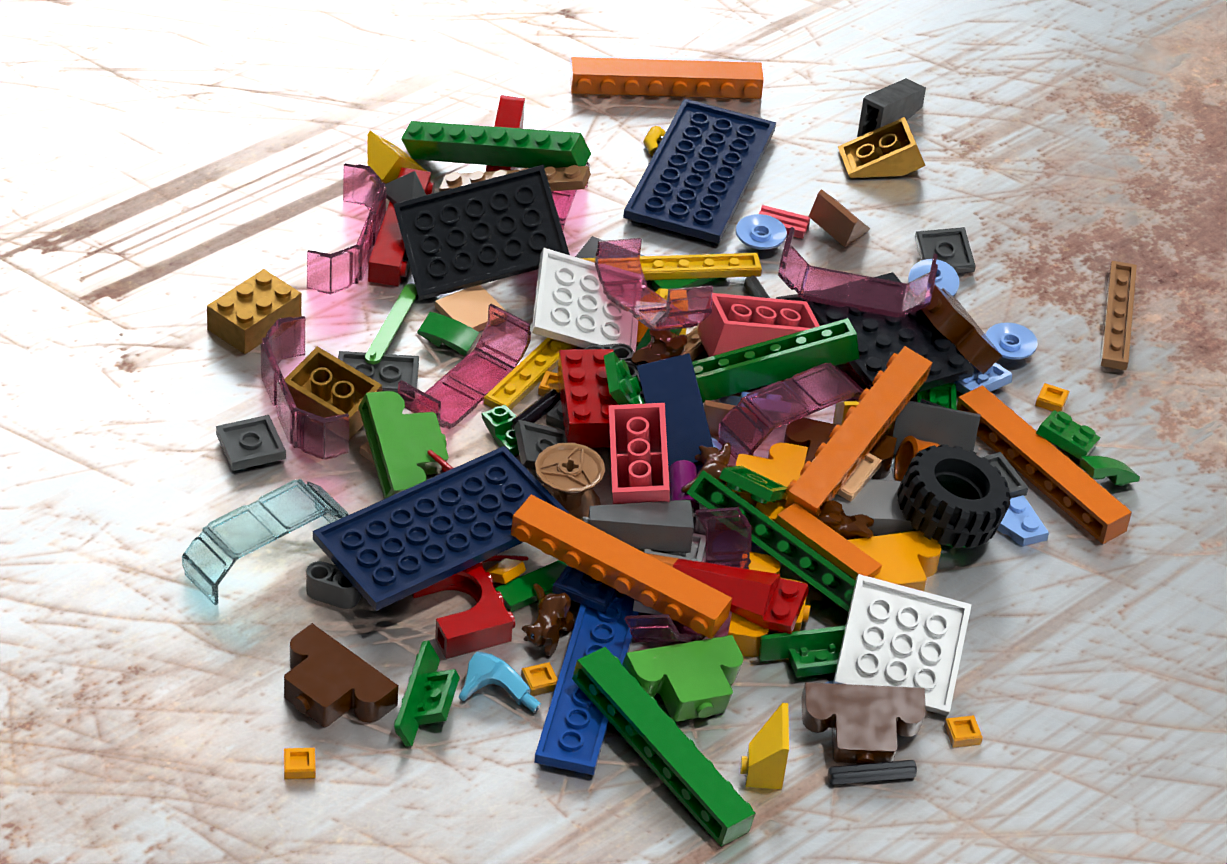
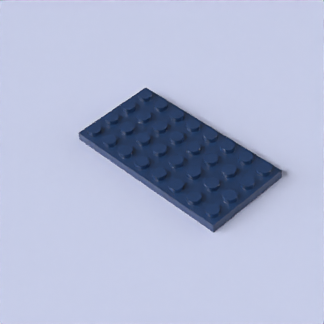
[623,98,776,244]
[313,446,569,611]

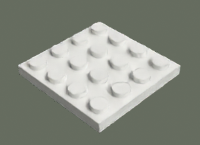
[531,248,642,352]
[833,574,972,716]

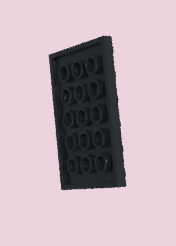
[393,165,570,301]
[803,272,974,393]

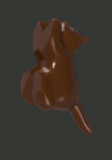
[631,322,687,365]
[681,443,733,493]
[818,500,874,540]
[522,584,574,656]

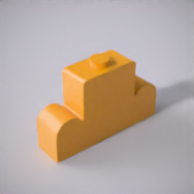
[726,442,808,521]
[848,530,941,591]
[728,551,811,657]

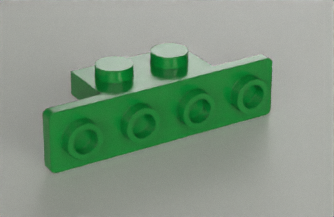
[759,625,846,677]
[394,641,460,747]

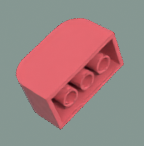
[698,293,820,382]
[609,403,670,504]

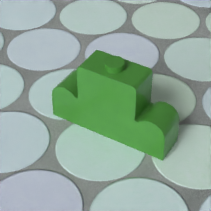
[358,391,449,499]
[622,635,743,721]

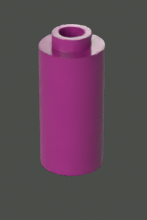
[669,460,699,511]

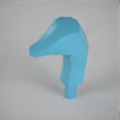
[459,651,542,713]

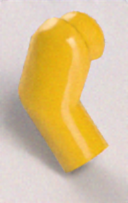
[643,126,666,157]

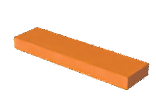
[775,503,882,580]

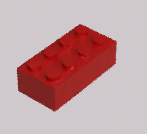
[557,349,618,448]

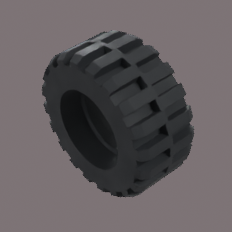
[897,444,1011,548]

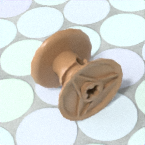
[535,443,605,520]

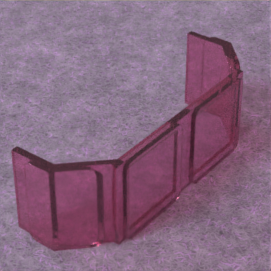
[307,163,387,295]
[778,227,938,317]
[595,238,713,331]
[398,304,531,429]
[261,316,349,460]
[718,363,864,460]
[624,507,752,643]

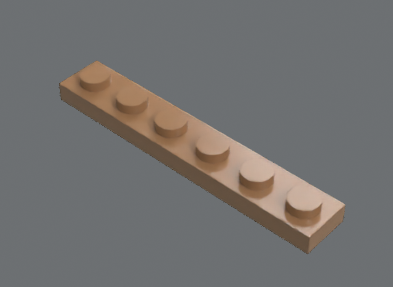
[439,165,591,192]
[1100,261,1137,370]

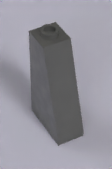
[857,78,926,137]
[582,500,694,553]

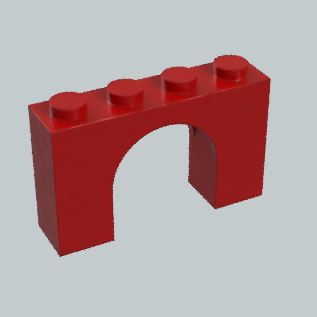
[412,562,515,659]

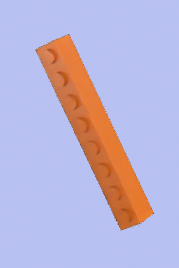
[570,57,764,99]
[785,346,933,518]
[957,385,1132,544]
[511,494,732,639]

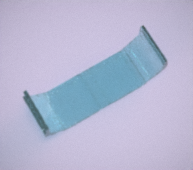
[182,479,350,605]

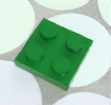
[604,352,645,405]
[1036,410,1101,459]
[719,465,787,504]

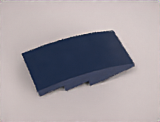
[637,353,713,471]

